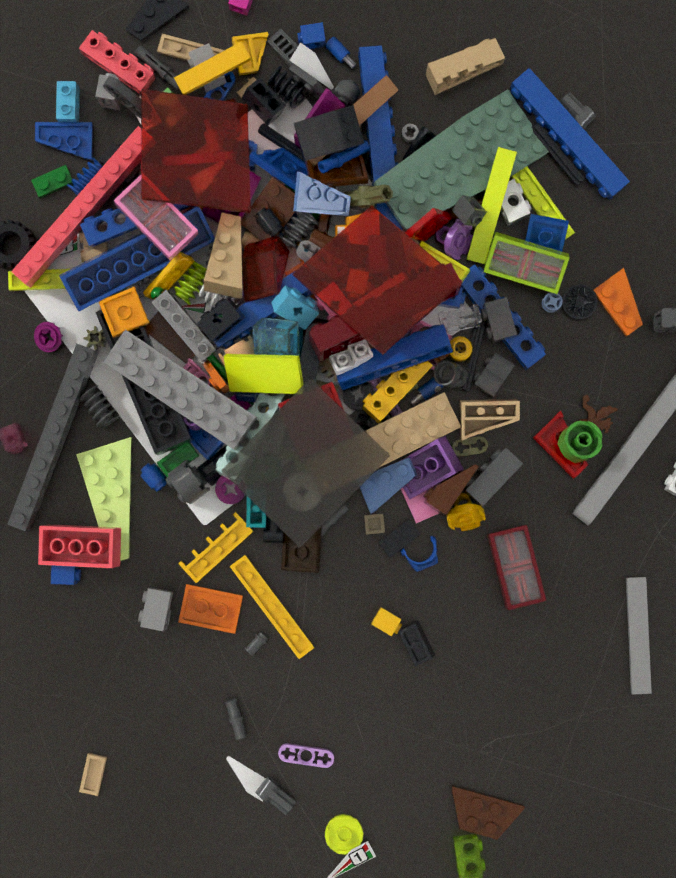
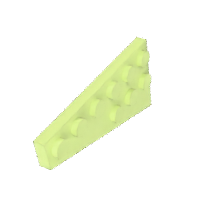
[76,437,132,561]

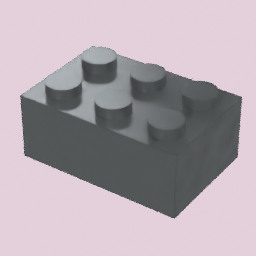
[463,448,523,506]

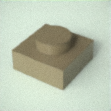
[364,514,385,535]

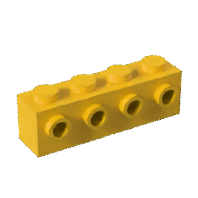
[362,361,433,424]

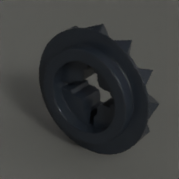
[343,382,373,410]

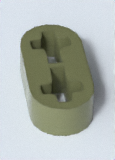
[452,436,488,457]

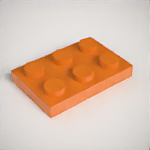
[178,584,243,634]

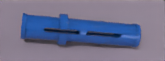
[318,140,370,173]

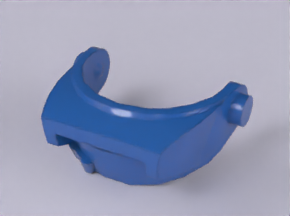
[400,536,438,572]

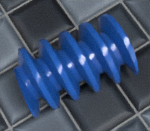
[67,157,103,196]

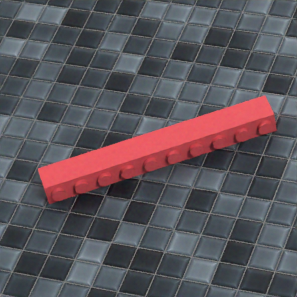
[11,126,156,288]

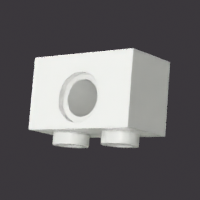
[500,179,531,226]

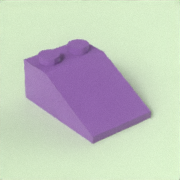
[400,436,464,499]

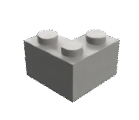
[138,587,173,631]

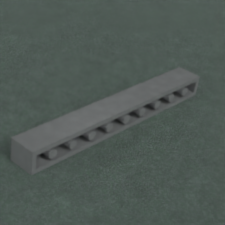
[7,343,99,531]

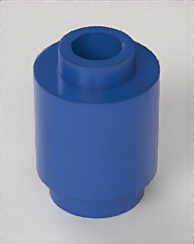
[140,463,167,492]

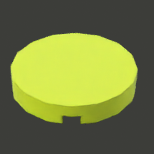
[325,814,363,855]

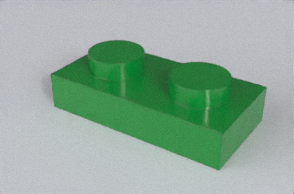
[31,165,73,199]

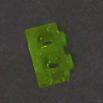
[453,834,486,878]

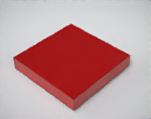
[405,208,452,242]

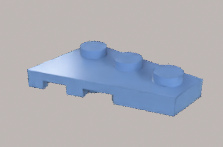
[293,172,351,216]
[357,457,417,514]

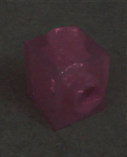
[0,423,27,454]

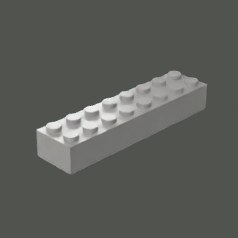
[103,329,258,451]

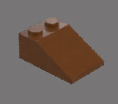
[423,464,479,515]

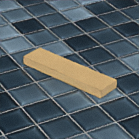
[157,34,224,61]

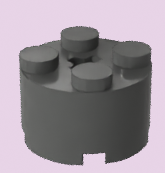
[165,460,210,504]

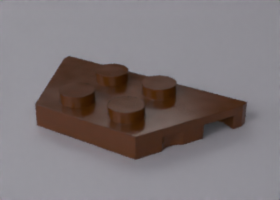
[451,785,525,840]

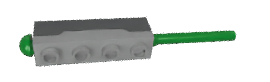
[151,287,254,408]

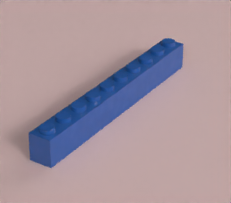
[358,46,403,236]

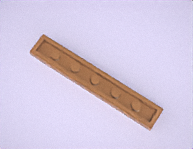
[309,75,398,166]

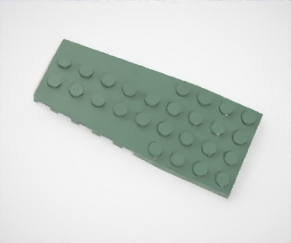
[374,89,549,231]

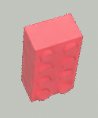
[38,524,121,568]

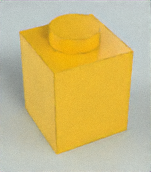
[371,607,402,636]

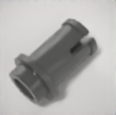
[245,631,269,656]

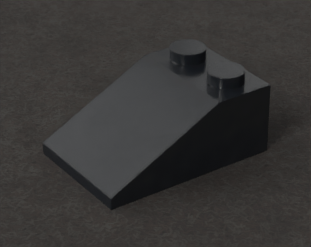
[293,105,364,161]

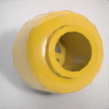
[449,336,473,362]

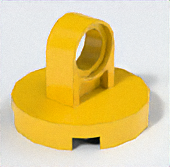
[446,493,486,531]

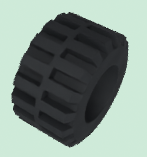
[0,220,37,271]

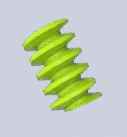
[173,262,207,305]

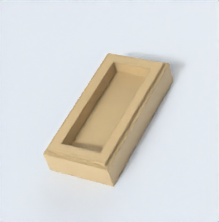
[79,753,107,796]

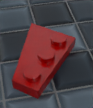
[533,411,588,479]

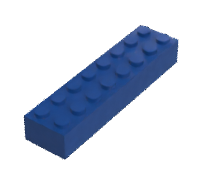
[59,205,215,312]

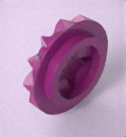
[34,321,63,352]
[215,476,246,504]

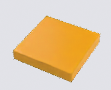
[99,287,150,338]

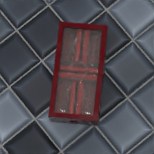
[487,525,546,610]

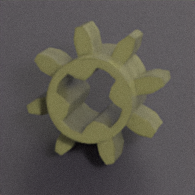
[83,326,107,351]

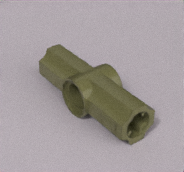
[344,184,393,208]

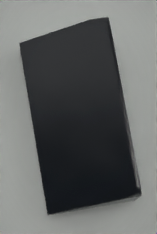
[197,445,239,486]

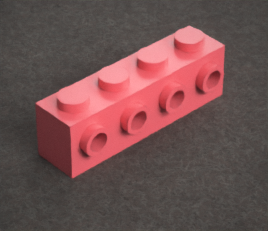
[79,30,156,95]

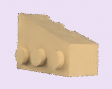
[459,399,520,440]

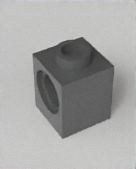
[452,195,487,227]

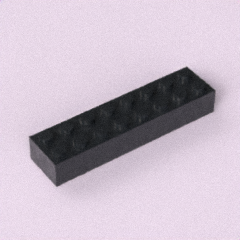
[95,309,194,456]

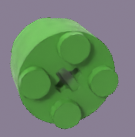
[558,421,603,463]

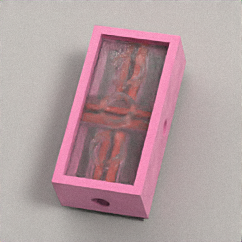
[114,173,198,261]

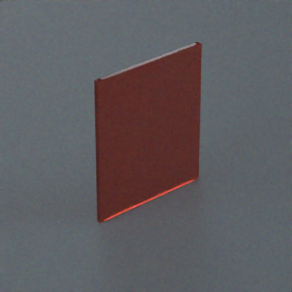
[141,89,251,213]
[293,206,463,355]

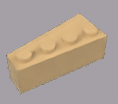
[426,38,505,95]
[204,213,242,299]

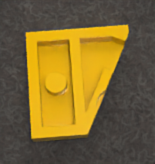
[232,32,268,76]

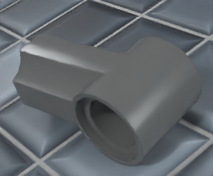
[559,92,596,129]
[255,777,296,815]

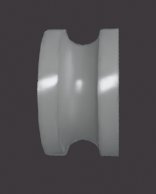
[402,124,419,143]

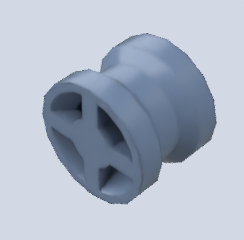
[542,292,563,313]

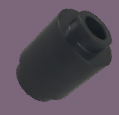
[255,207,283,237]

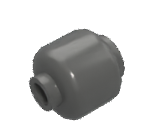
[333,80,360,107]

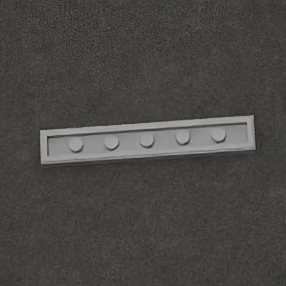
[626,577,652,694]

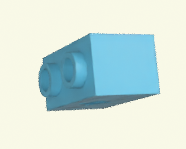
[56,81,80,122]
[271,285,319,330]

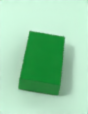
[157,442,199,478]

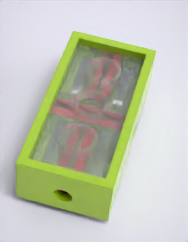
[484,232,570,294]

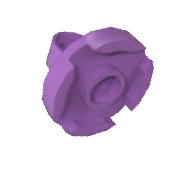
[436,221,473,260]

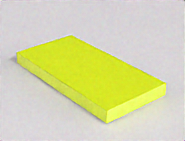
[223,354,305,394]

